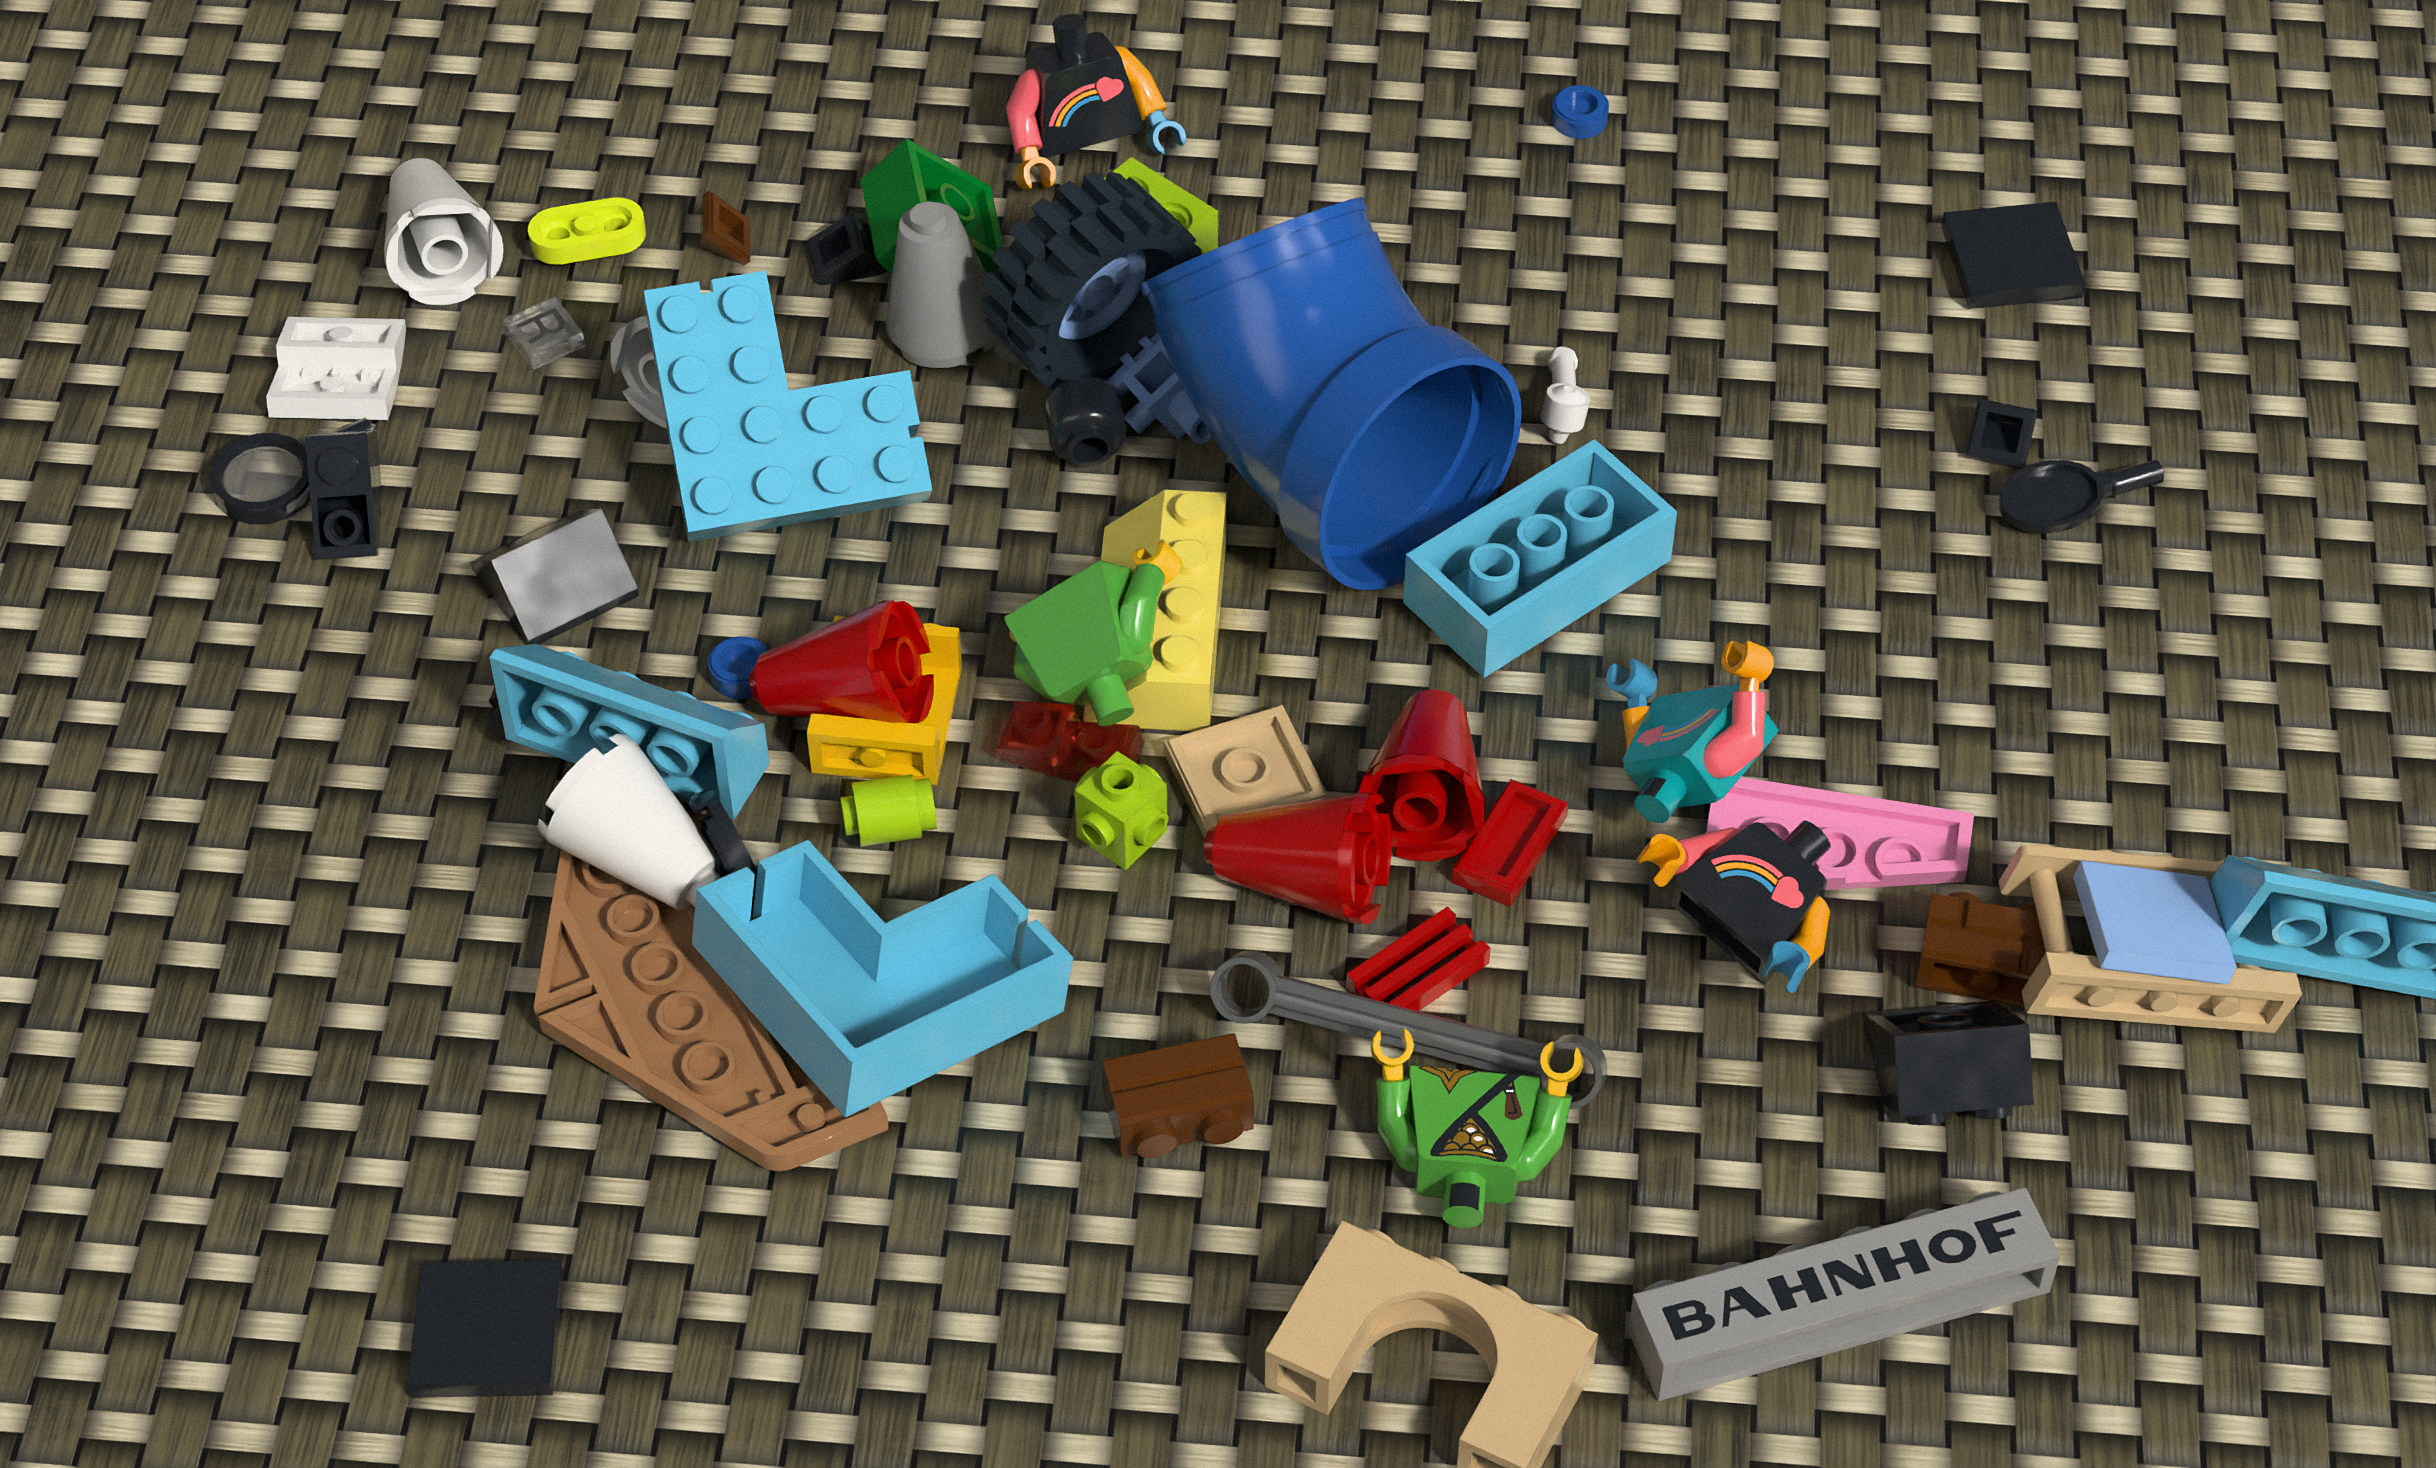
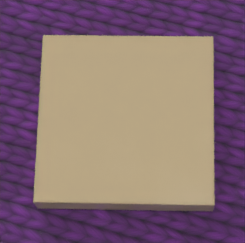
[1164,705,1329,839]

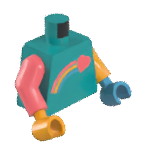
[1606,641,1779,823]

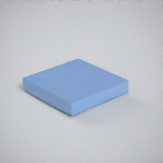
[2073,860,2237,984]

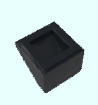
[807,211,887,285]
[1965,398,2038,469]

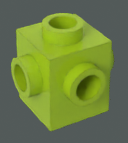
[1074,751,1169,871]

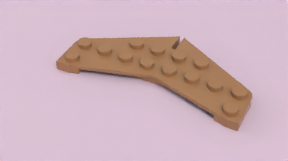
[533,800,889,1171]

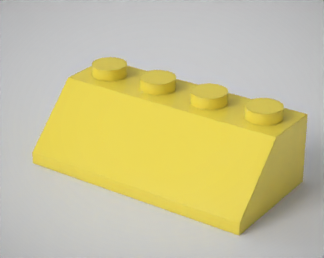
[1083,490,1226,731]

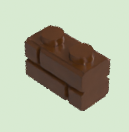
[1915,892,2046,1007]
[1102,1033,1254,1158]

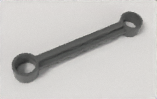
[1210,951,1608,1109]

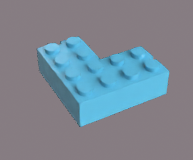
[644,271,932,542]
[692,840,1073,1118]

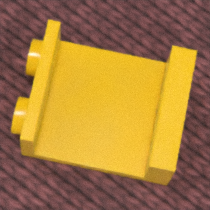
[807,616,962,786]

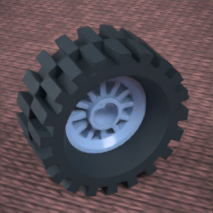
[981,172,1202,390]

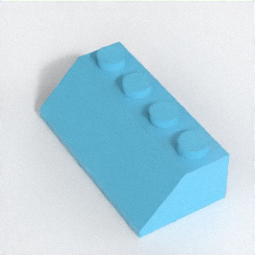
[489,644,770,820]
[2208,855,2436,999]

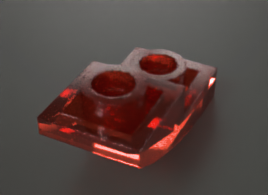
[996,701,1145,783]

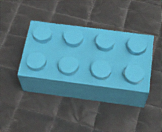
[1403,439,1677,678]

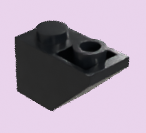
[305,430,382,560]

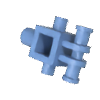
[1103,332,1214,444]

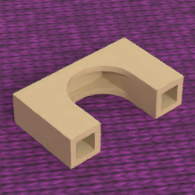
[1265,1220,1598,1468]

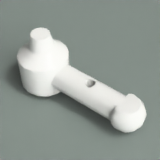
[1540,347,1591,444]

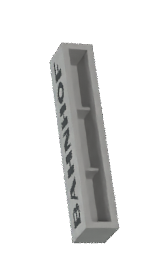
[1628,1187,2060,1401]

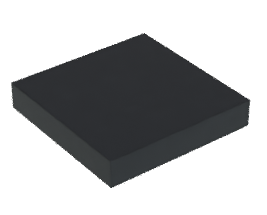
[1941,202,2086,309]
[407,1260,564,1398]

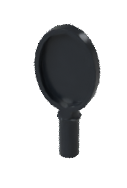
[1999,460,2164,533]

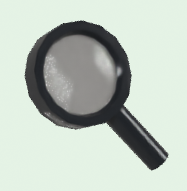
[209,418,373,525]

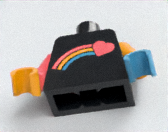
[1006,14,1186,190]
[1636,820,1831,993]

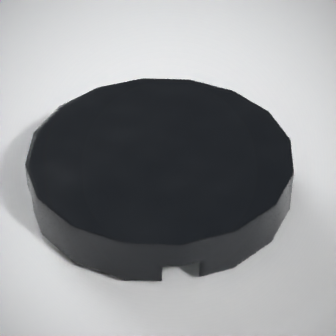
[688,787,757,914]

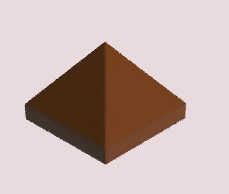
[699,191,750,265]

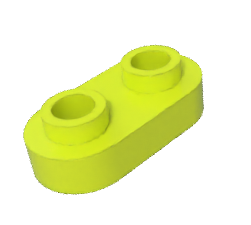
[528,197,646,265]

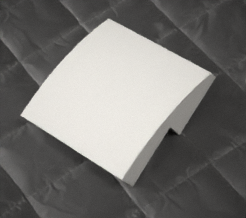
[266,317,406,420]

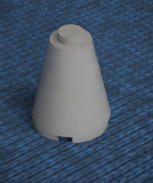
[886,201,999,368]

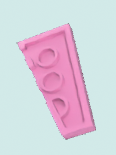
[1706,777,1974,890]

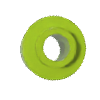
[840,774,937,847]

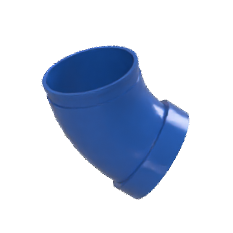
[1140,197,1522,590]

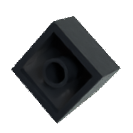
[1863,1000,2034,1125]

